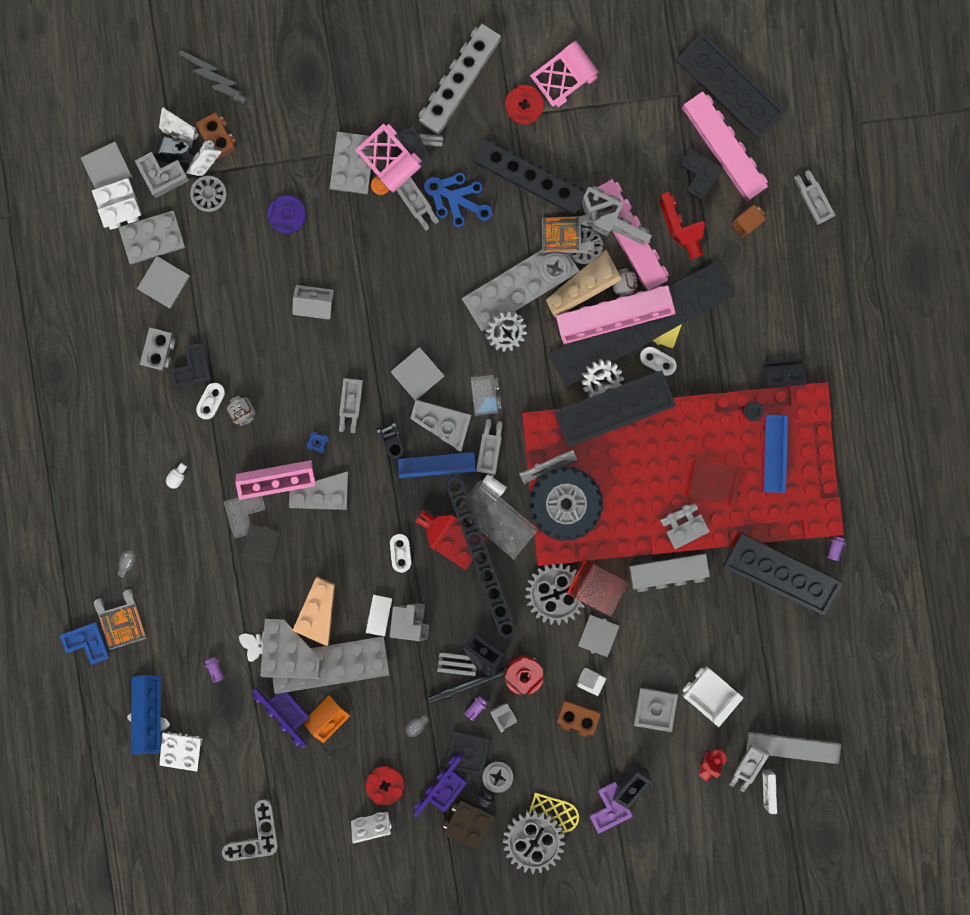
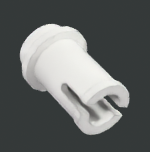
[481,474,507,496]

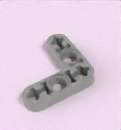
[222,799,278,861]

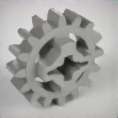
[484,309,527,352]

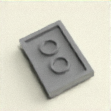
[330,132,375,195]
[118,211,186,265]

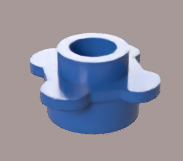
[307,432,329,453]

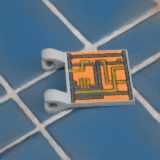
[542,215,595,254]
[94,589,147,650]

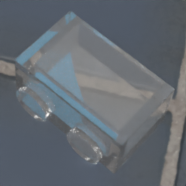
[470,375,501,416]

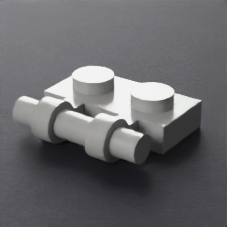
[660,503,710,549]

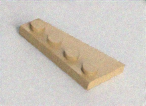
[546,250,621,317]

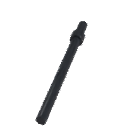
[428,656,537,704]

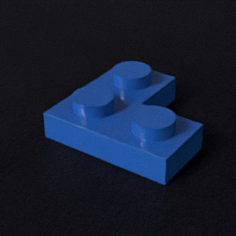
[60,622,110,665]

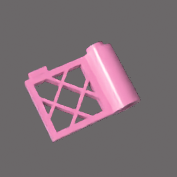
[530,41,599,108]
[356,124,422,193]

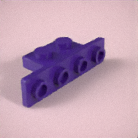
[252,687,309,748]
[413,753,468,818]

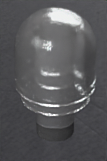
[117,551,136,577]
[405,715,430,737]

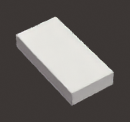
[366,595,392,636]

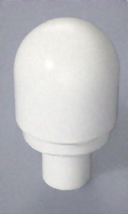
[166,463,187,488]

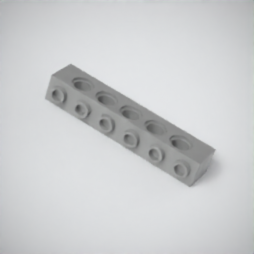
[418,24,501,135]

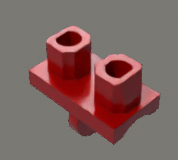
[698,749,727,781]

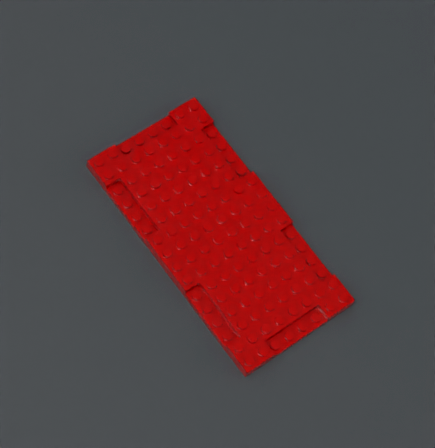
[522,382,844,566]

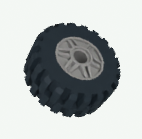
[528,467,603,541]

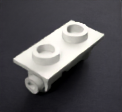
[186,140,221,176]

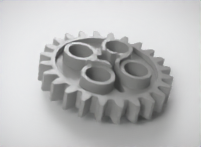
[525,564,587,625]
[503,810,565,874]

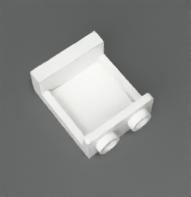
[682,666,743,727]

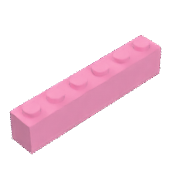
[682,92,768,202]
[598,179,669,291]
[556,286,676,344]

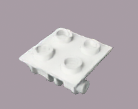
[159,108,199,148]
[160,731,202,771]
[351,812,392,843]

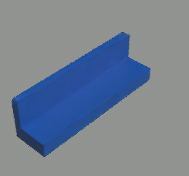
[763,415,788,493]
[398,452,476,478]
[131,675,161,755]

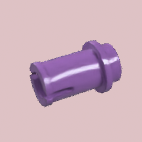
[827,536,845,561]
[205,657,225,683]
[464,696,488,721]

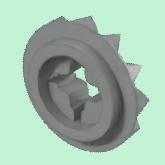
[540,253,571,284]
[483,761,513,793]

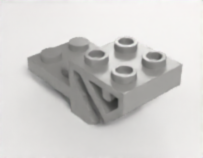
[581,186,652,247]

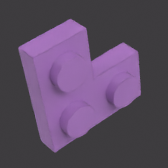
[589,781,633,834]

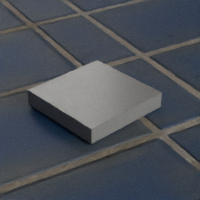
[81,142,132,189]
[137,256,190,309]
[391,347,444,400]
[634,687,678,732]

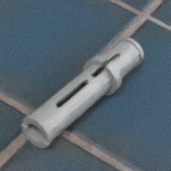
[519,449,577,484]

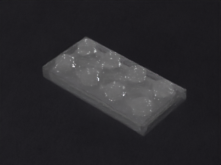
[458,481,538,559]

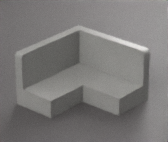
[135,152,189,198]

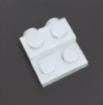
[92,178,142,230]

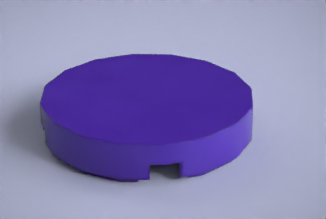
[268,195,306,234]

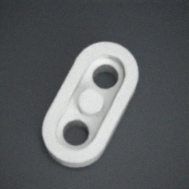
[640,347,677,376]
[196,383,225,419]
[390,534,411,573]

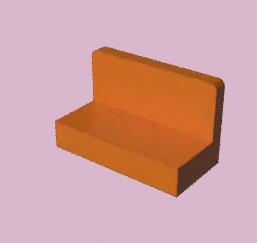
[303,696,350,743]

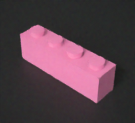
[235,460,316,500]

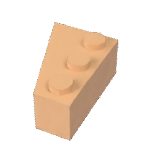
[292,577,335,646]

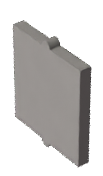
[578,615,619,657]

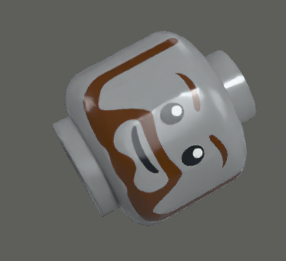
[613,268,639,297]
[227,396,255,426]

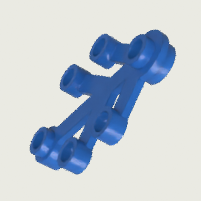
[424,173,492,228]

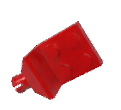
[658,192,705,260]
[415,510,487,570]

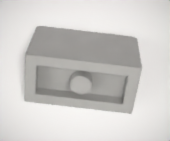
[292,285,334,319]

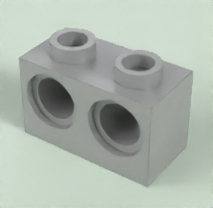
[140,327,176,371]

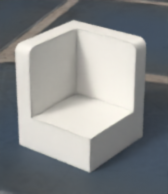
[576,668,606,696]

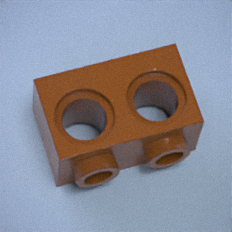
[196,113,236,160]
[731,205,766,238]
[556,699,601,737]

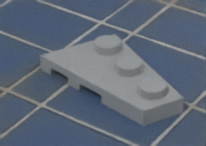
[411,400,471,452]
[289,471,348,510]

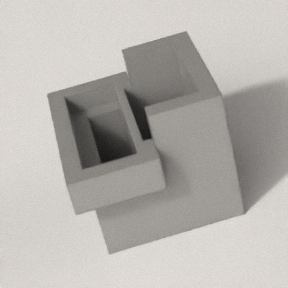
[390,603,429,641]

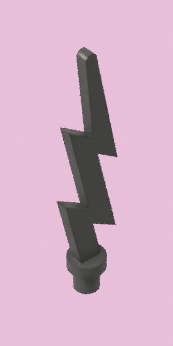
[179,50,248,105]

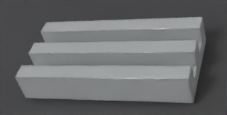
[437,652,476,676]

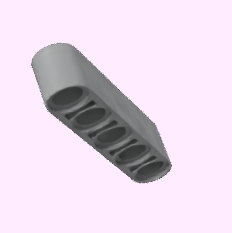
[746,732,841,764]

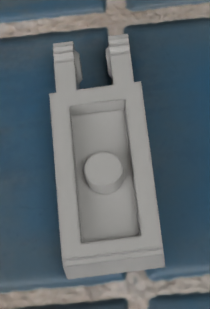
[794,170,835,225]
[396,177,439,231]
[339,378,363,433]
[476,419,503,475]
[729,743,769,792]

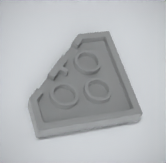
[260,619,320,679]

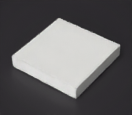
[762,769,777,814]

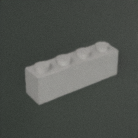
[629,553,710,592]

